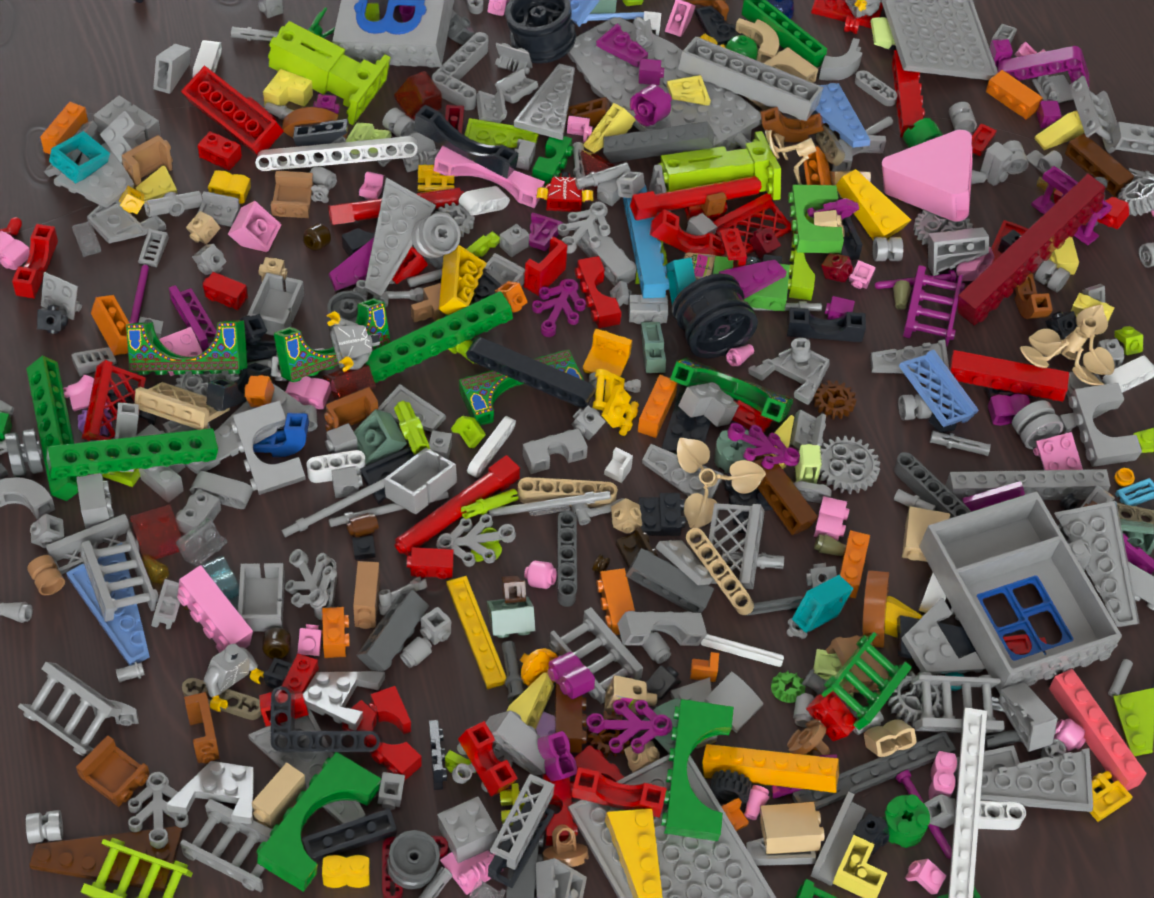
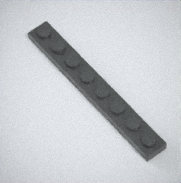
[792,731,956,810]

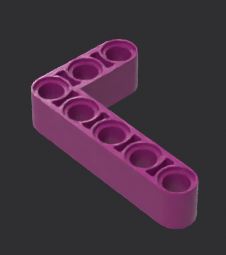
[998,46,1089,87]

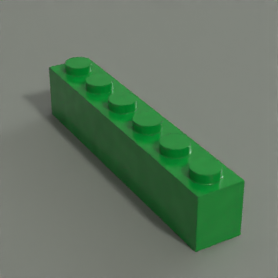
[741,0,827,68]

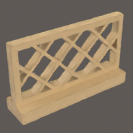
[134,382,230,430]

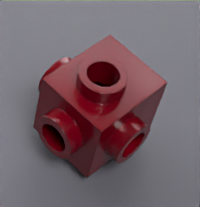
[821,253,853,282]

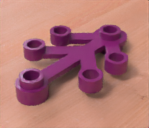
[532,279,586,337]
[727,423,800,469]
[586,699,673,754]

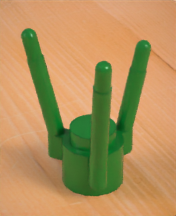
[308,7,335,38]

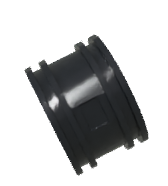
[505,0,576,63]
[672,273,758,358]

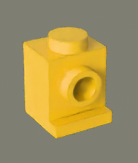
[119,186,144,214]

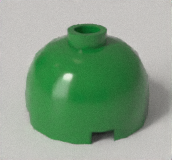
[725,35,758,61]

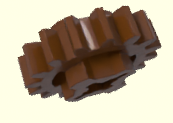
[813,380,856,419]
[587,711,634,757]

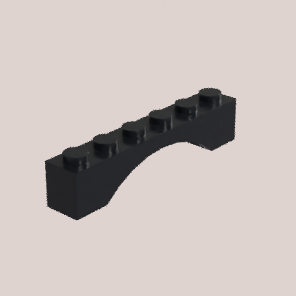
[414,105,519,179]

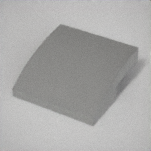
[704,672,763,733]

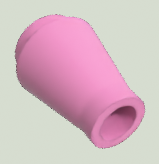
[726,344,754,366]
[744,785,769,820]

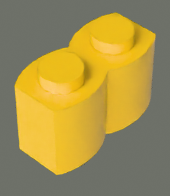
[208,170,251,204]
[322,855,370,888]

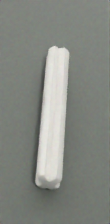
[701,634,784,667]

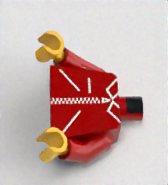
[536,172,593,212]

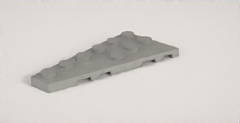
[514,63,575,140]
[364,178,436,299]
[185,383,311,474]
[1054,501,1140,627]
[248,709,366,824]
[980,748,1093,812]

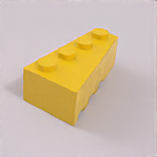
[836,169,911,240]
[439,245,487,315]
[605,809,663,898]

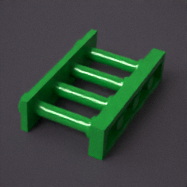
[821,632,912,731]

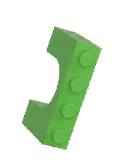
[788,185,844,253]
[713,256,790,311]

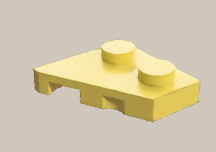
[667,75,711,106]
[135,165,177,205]

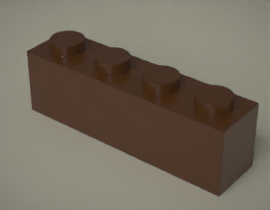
[1065,133,1134,197]
[754,455,818,536]
[555,683,587,753]

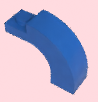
[253,413,309,457]

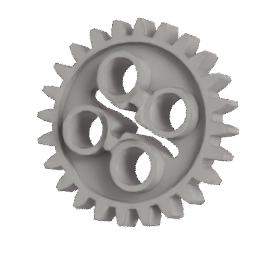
[913,210,973,245]
[175,370,239,397]
[819,436,880,494]

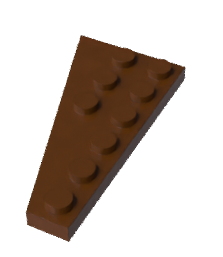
[29,826,184,892]

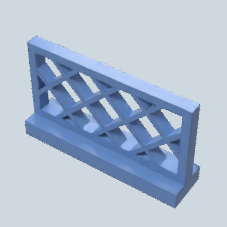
[899,350,979,427]

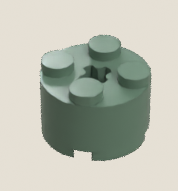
[714,430,756,474]

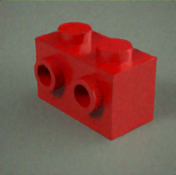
[198,131,242,171]
[806,691,857,741]

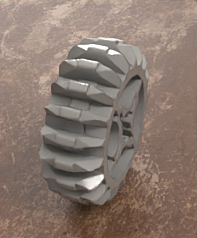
[1118,175,1154,216]
[888,671,944,727]

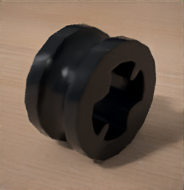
[1059,493,1080,511]

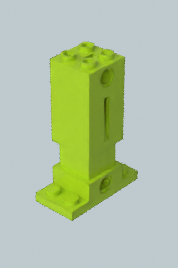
[268,21,391,125]
[658,131,781,200]

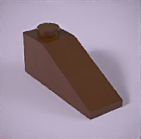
[566,97,612,128]

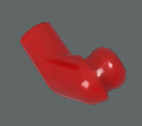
[0,217,22,236]

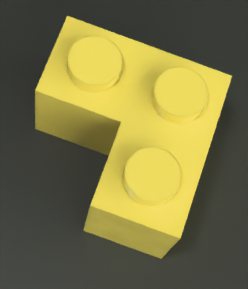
[263,69,313,107]
[833,835,887,898]

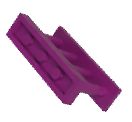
[1031,166,1112,245]
[903,265,965,347]

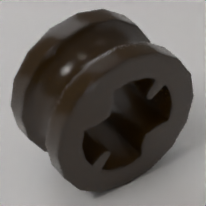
[592,554,610,574]

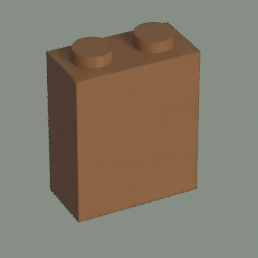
[353,561,380,629]

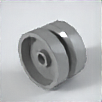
[412,213,461,259]
[1012,400,1064,449]

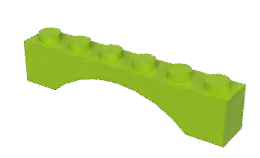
[788,213,815,301]

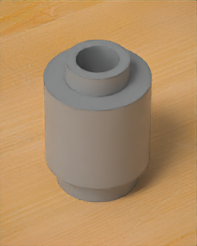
[310,166,337,190]
[642,632,671,664]
[400,637,432,668]
[793,693,814,727]

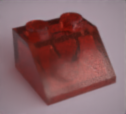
[394,71,442,119]
[323,364,376,400]
[130,504,184,563]

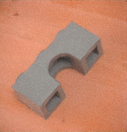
[522,428,588,474]

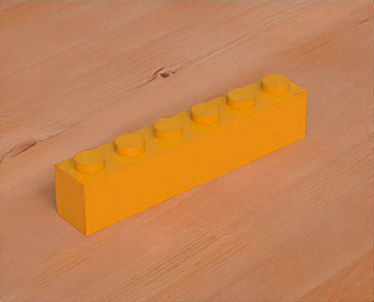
[703,744,839,793]

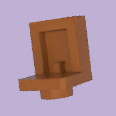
[700,192,727,216]

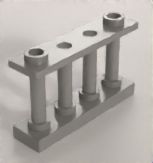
[1069,76,1118,153]
[80,532,159,622]
[549,607,643,704]
[18,662,123,756]
[911,672,1004,734]
[180,799,272,892]

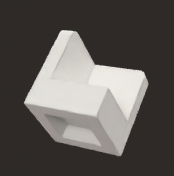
[644,11,661,36]
[604,447,633,483]

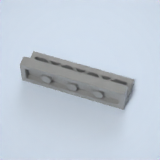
[46,514,135,574]
[490,774,555,870]
[811,791,866,886]

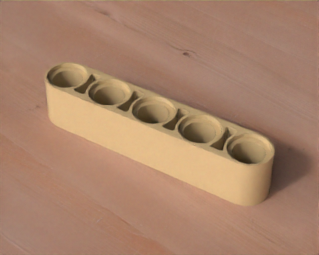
[518,477,617,508]
[686,528,754,615]

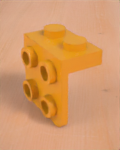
[583,329,632,377]

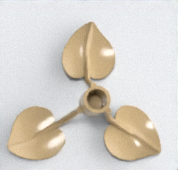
[765,130,817,185]
[1029,304,1115,375]
[1020,330,1104,386]
[677,438,766,528]

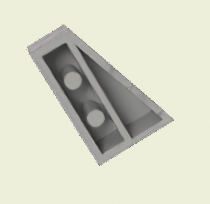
[928,227,989,276]
[999,682,1057,752]
[486,710,545,776]
[536,858,587,898]

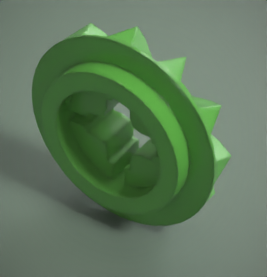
[771,671,806,703]

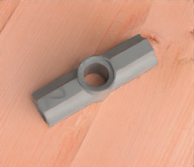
[144,191,203,217]

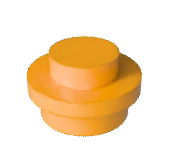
[1114,468,1135,487]

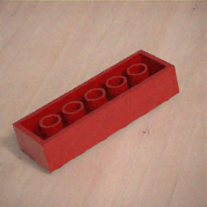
[181,65,284,155]

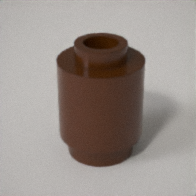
[346,513,379,538]

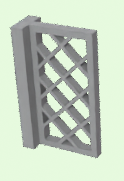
[706,503,765,589]

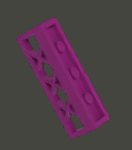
[169,285,217,352]

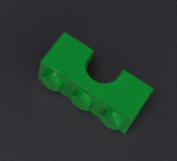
[532,136,574,185]

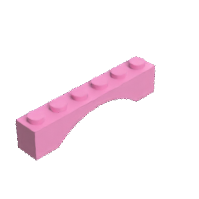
[433,145,545,208]

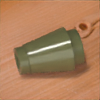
[893,280,912,310]
[814,534,846,556]

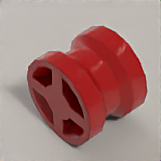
[844,15,860,34]

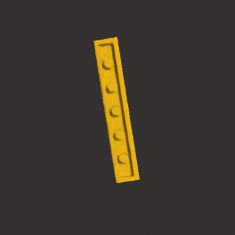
[447,576,507,689]

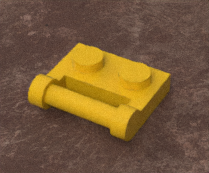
[592,369,625,411]

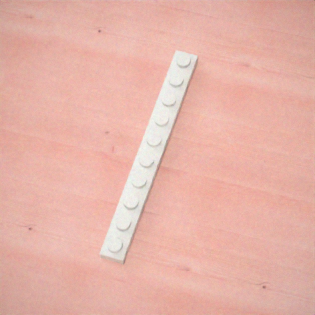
[948,708,987,898]

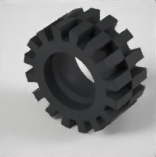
[710,770,752,805]

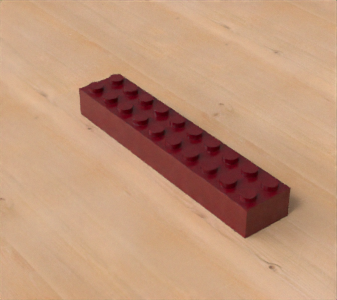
[958,174,1105,326]

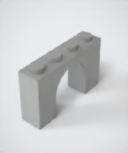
[1069,383,1142,467]
[231,400,306,495]

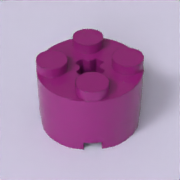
[630,84,672,126]

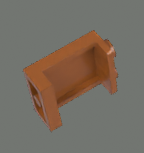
[324,387,378,432]
[184,692,220,763]
[76,735,150,807]

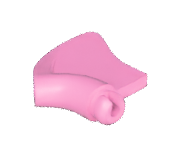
[63,375,110,411]

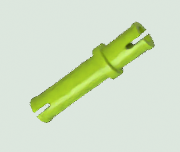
[461,489,518,519]

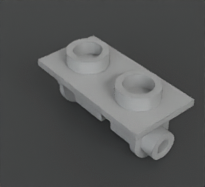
[634,17,653,49]

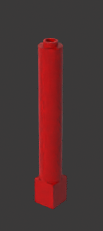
[630,176,762,221]
[328,187,464,225]
[395,455,520,555]

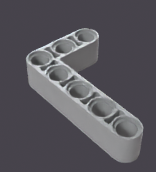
[432,32,488,110]

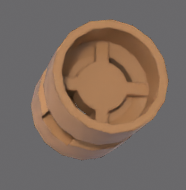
[27,555,65,595]

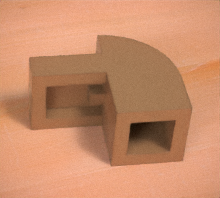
[411,283,445,322]

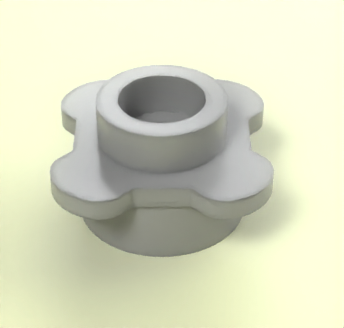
[311,185,329,203]
[786,618,807,639]

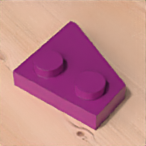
[807,198,859,219]
[529,212,563,251]

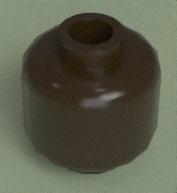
[303,223,331,251]
[262,627,291,659]

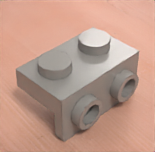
[495,68,538,103]
[476,89,507,123]
[197,191,240,227]
[790,410,826,449]

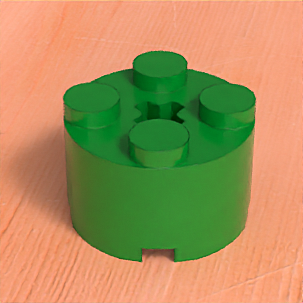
[903,118,943,148]
[882,794,930,848]

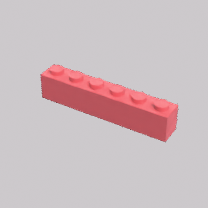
[1049,668,1147,791]

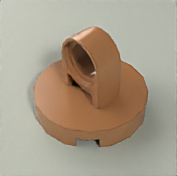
[787,719,830,756]
[543,824,589,867]

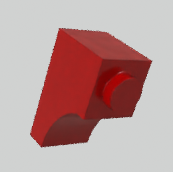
[392,247,428,285]
[368,686,411,735]
[259,691,309,727]

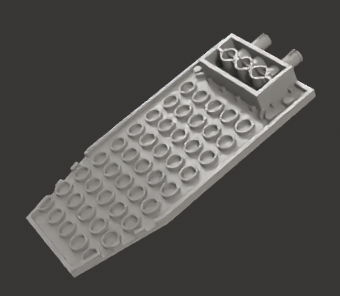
[567,17,762,154]

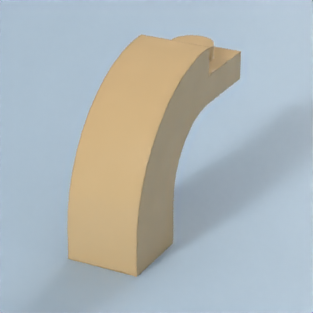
[736,18,779,63]

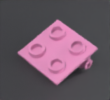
[159,327,203,376]
[1033,432,1083,470]
[440,850,504,895]

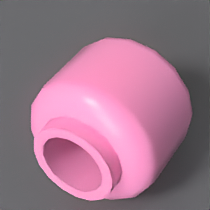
[524,561,557,589]
[1053,719,1086,751]

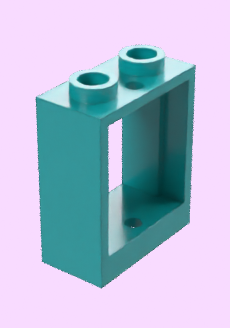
[49,131,110,184]
[665,257,696,305]
[792,575,854,633]

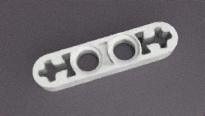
[467,416,516,478]

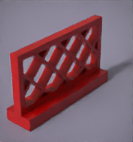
[713,193,791,255]
[82,360,146,441]

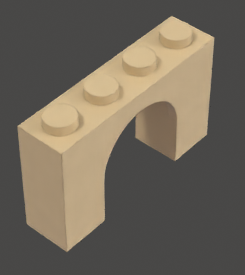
[746,47,818,111]

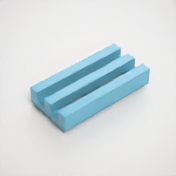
[1115,478,1154,506]

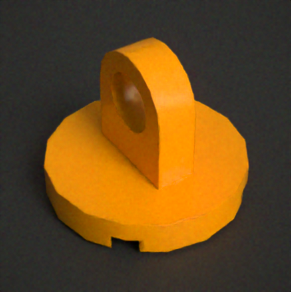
[520,648,558,687]

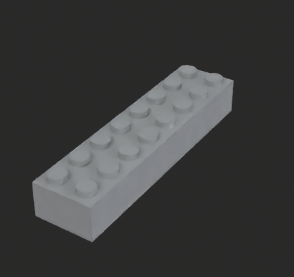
[678,37,824,121]

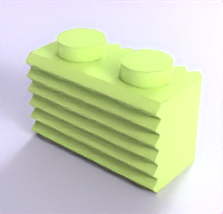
[795,444,822,484]

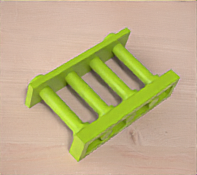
[81,838,193,898]

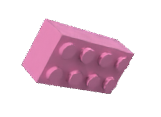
[177,565,253,653]

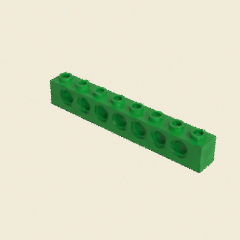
[364,291,513,384]
[26,355,80,501]
[46,428,218,479]

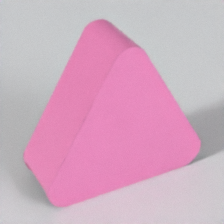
[882,130,973,222]

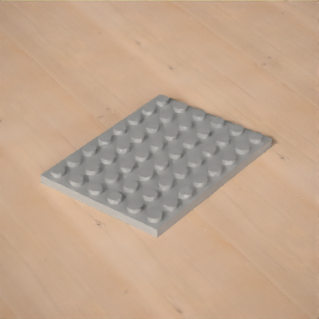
[881,0,998,80]
[568,755,776,898]

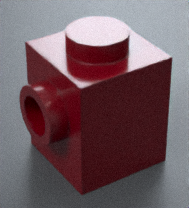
[749,227,781,259]

